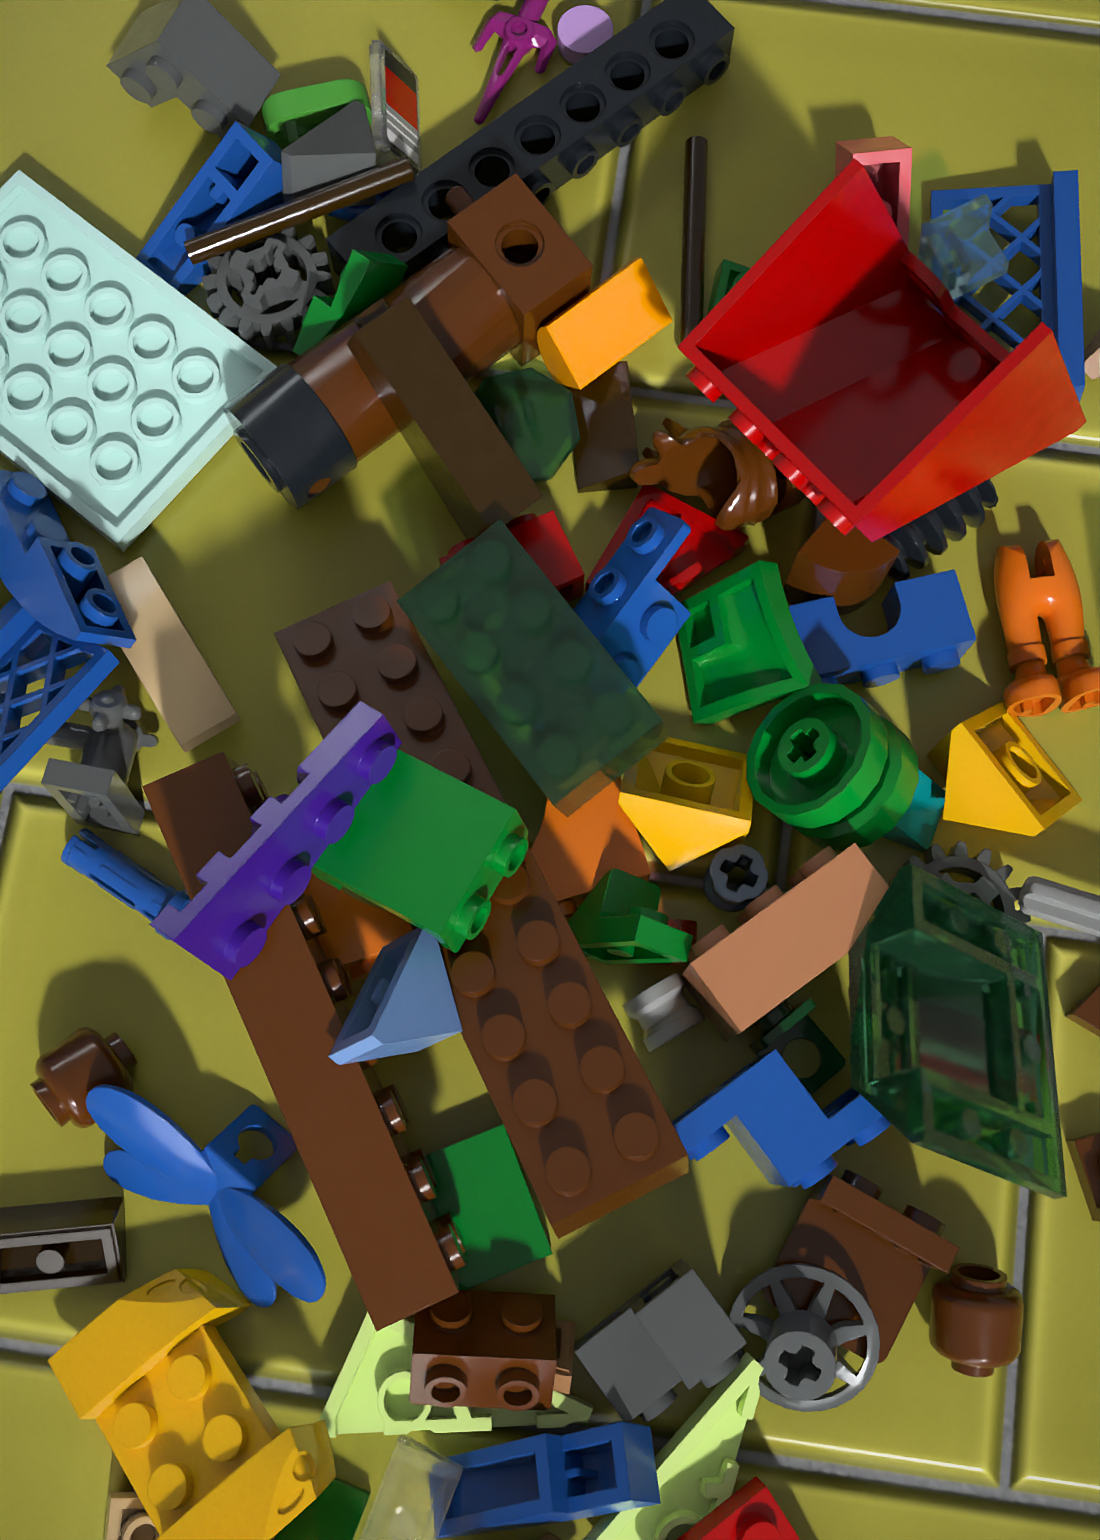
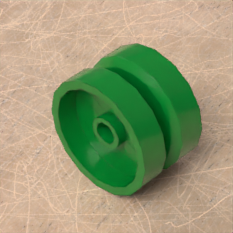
[746,683,919,852]

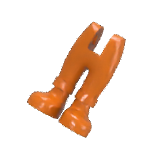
[994,539,1100,717]

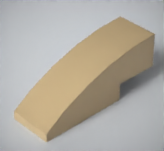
[107,556,241,753]

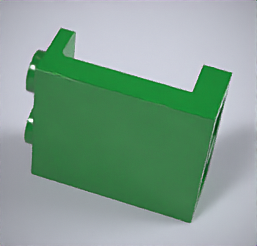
[311,749,528,953]

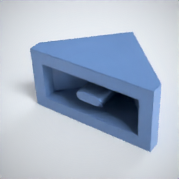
[328,928,463,1065]

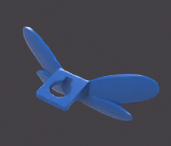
[85,1084,326,1308]

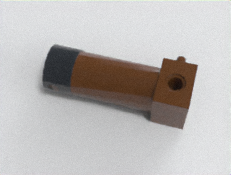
[223,173,593,510]

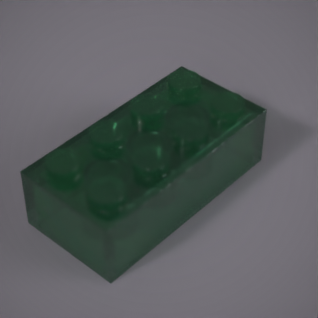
[396,519,670,817]

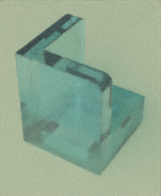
[918,194,1009,299]

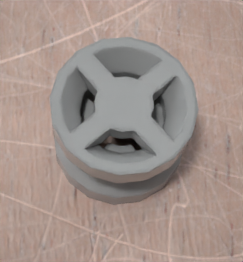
[622,973,705,1053]

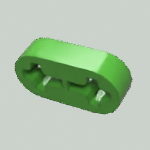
[261,79,373,149]

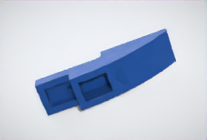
[0,469,137,648]

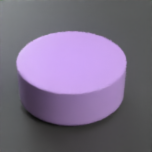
[557,5,613,64]

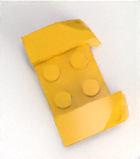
[47,1268,336,1540]

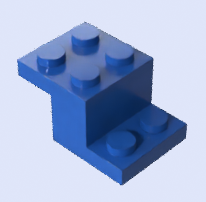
[671,1049,902,1189]

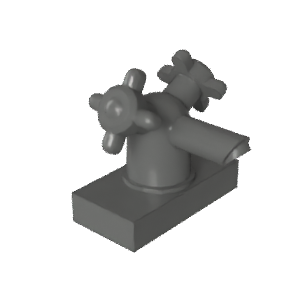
[41,685,159,835]

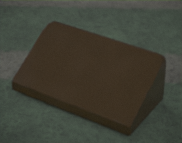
[567,361,639,493]
[0,1197,127,1294]

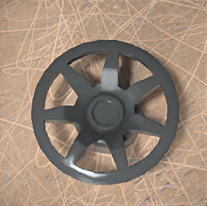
[729,1263,880,1412]

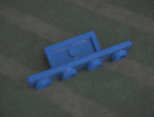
[504,507,691,733]

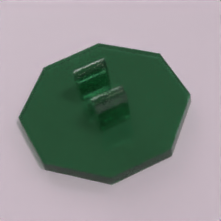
[474,367,581,483]

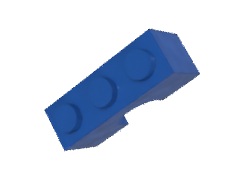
[789,569,976,688]

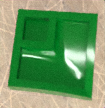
[678,560,822,725]

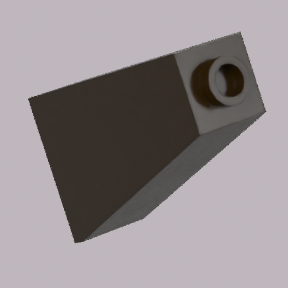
[347,296,543,539]

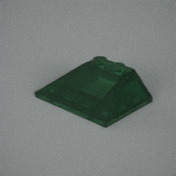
[848,864,1067,1199]

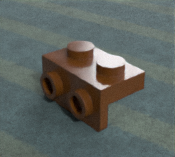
[409,1290,557,1411]

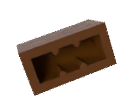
[783,518,900,616]

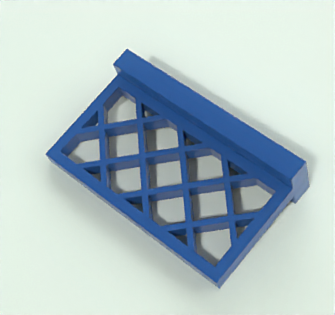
[930,170,1085,403]
[0,597,120,792]

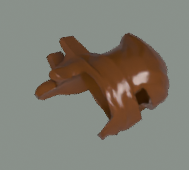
[628,417,806,531]

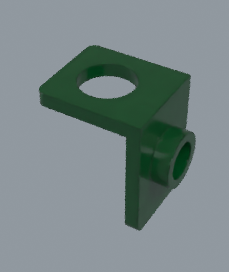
[749,997,846,1095]

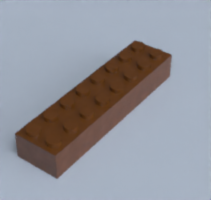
[142,751,466,1332]

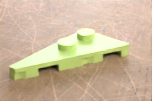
[319,1312,593,1438]
[583,1352,764,1540]

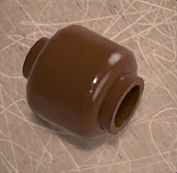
[30,1027,138,1128]
[929,1263,1024,1377]

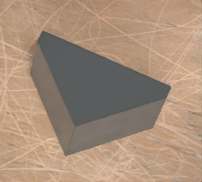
[281,100,376,206]

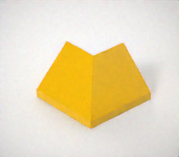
[927,701,1083,837]
[618,729,753,872]

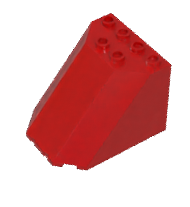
[677,158,1087,542]

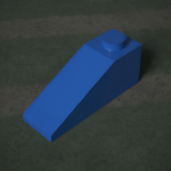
[136,121,283,296]

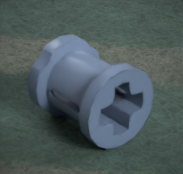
[703,844,769,912]

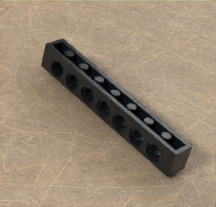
[326,0,735,284]

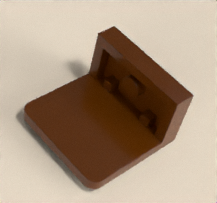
[762,1169,960,1364]

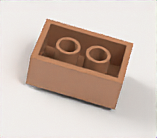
[680,843,906,1041]

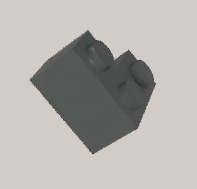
[106,0,281,138]
[574,1258,747,1423]

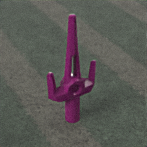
[472,0,557,125]

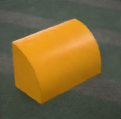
[537,257,673,390]

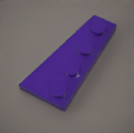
[149,701,402,980]

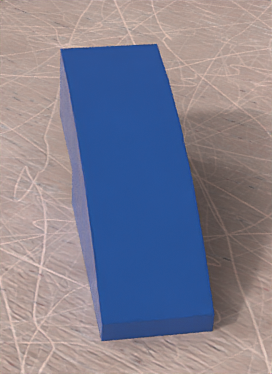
[430,1421,661,1538]

